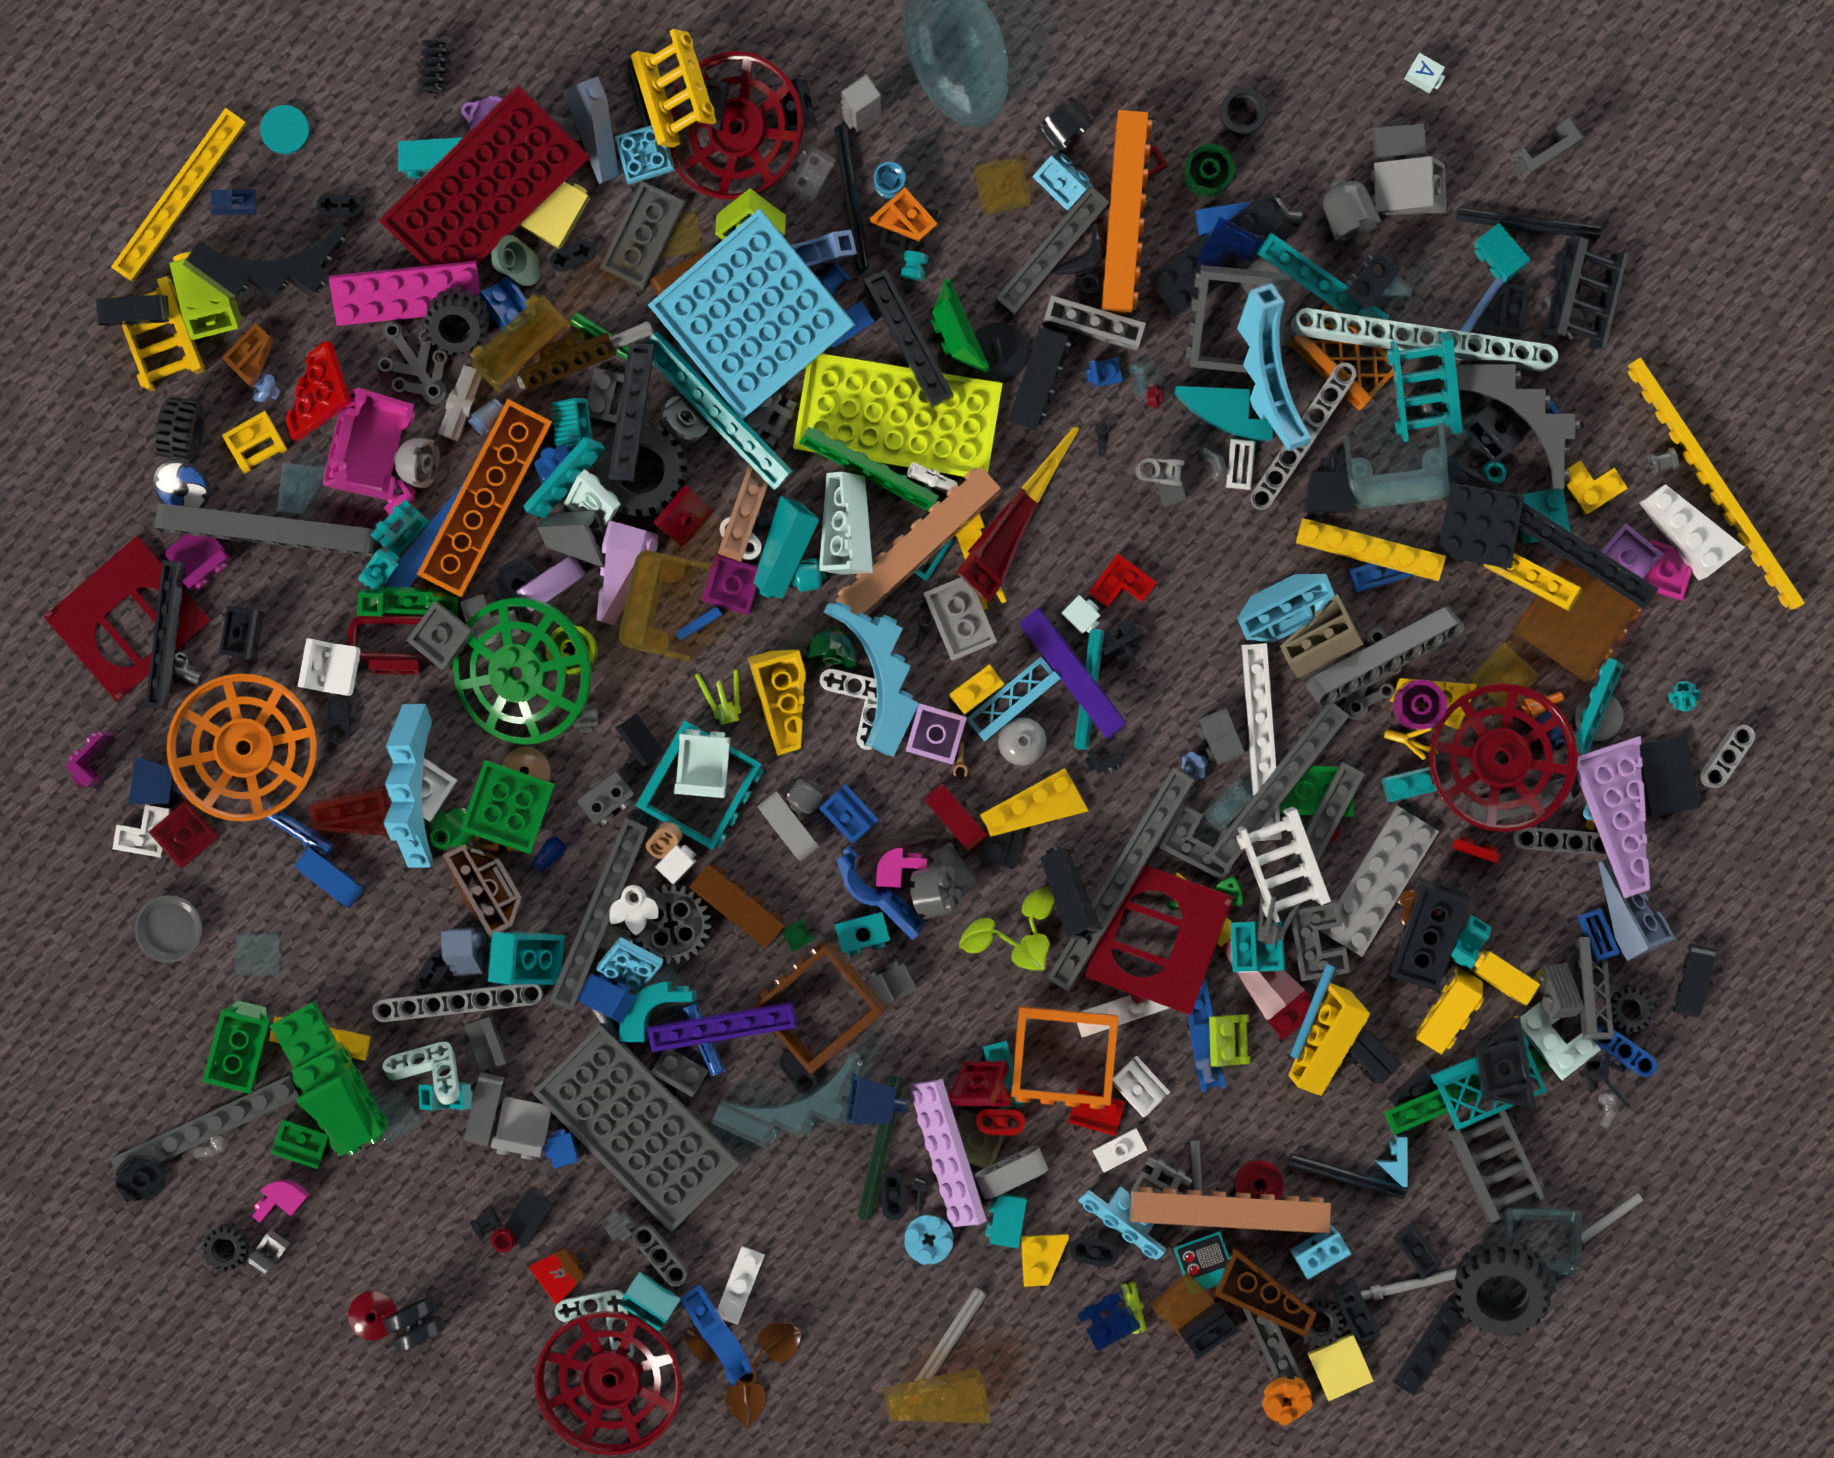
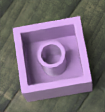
[906,703,967,765]

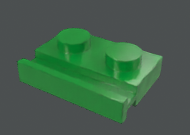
[271,1119,329,1169]

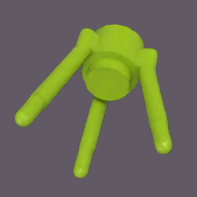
[695,670,742,725]

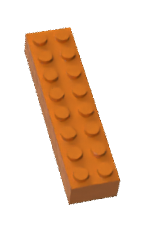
[1101,110,1152,316]
[417,399,553,598]

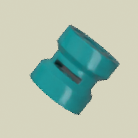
[900,251,929,281]

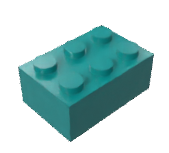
[488,932,564,985]

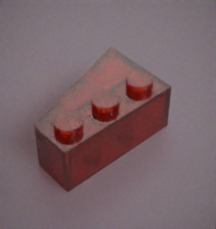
[308,786,390,838]

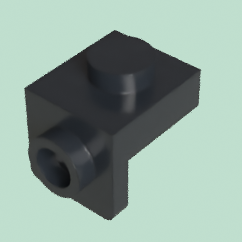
[1084,750,1124,774]

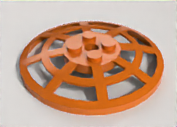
[167,674,317,822]

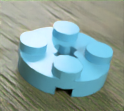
[904,1214,953,1265]

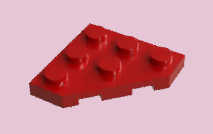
[285,341,351,441]

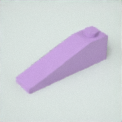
[597,521,659,625]

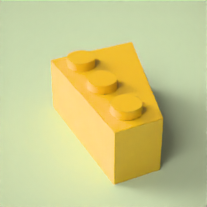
[1416,966,1484,1054]

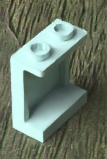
[674,729,730,798]

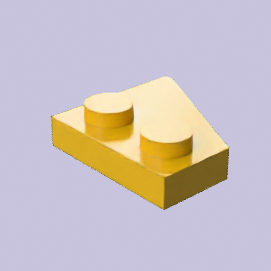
[1021,1234,1069,1287]

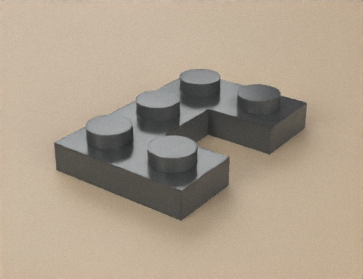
[1158,804,1234,880]
[1289,900,1350,981]

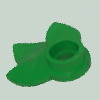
[429,808,475,850]

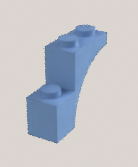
[791,230,857,268]

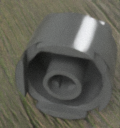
[911,865,962,919]

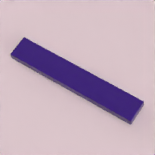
[1019,608,1127,739]
[647,1002,797,1052]

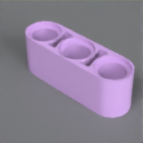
[516,556,587,612]

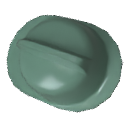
[490,235,540,286]

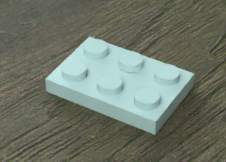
[564,470,620,531]

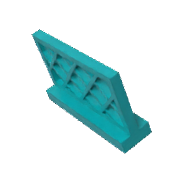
[1431,1036,1547,1130]

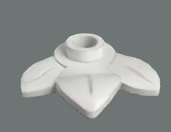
[610,885,659,935]

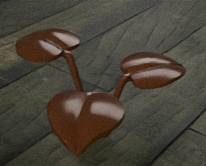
[685,1322,802,1428]

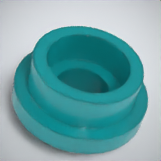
[1481,461,1507,485]

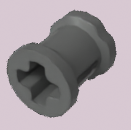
[1647,447,1679,475]

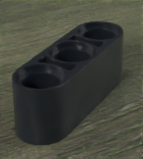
[96,295,169,326]
[1673,943,1716,1018]

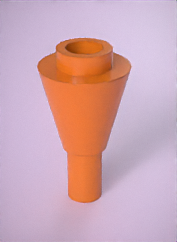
[1518,691,1564,719]

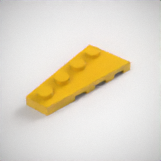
[979,768,1088,837]

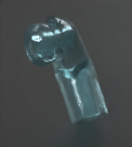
[1129,362,1147,396]

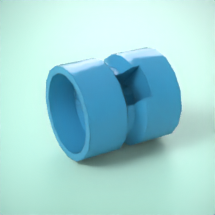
[874,162,906,199]

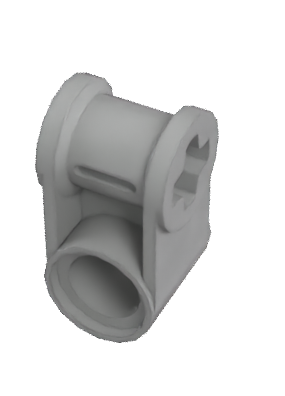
[1135,458,1184,486]

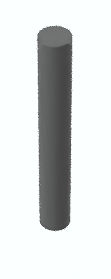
[1190,1140,1203,1195]

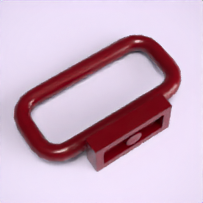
[347,614,431,675]

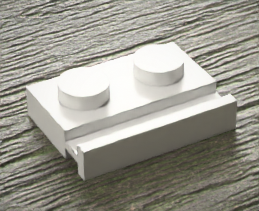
[1112,1056,1170,1117]

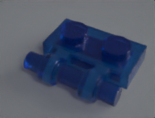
[1078,1291,1141,1351]

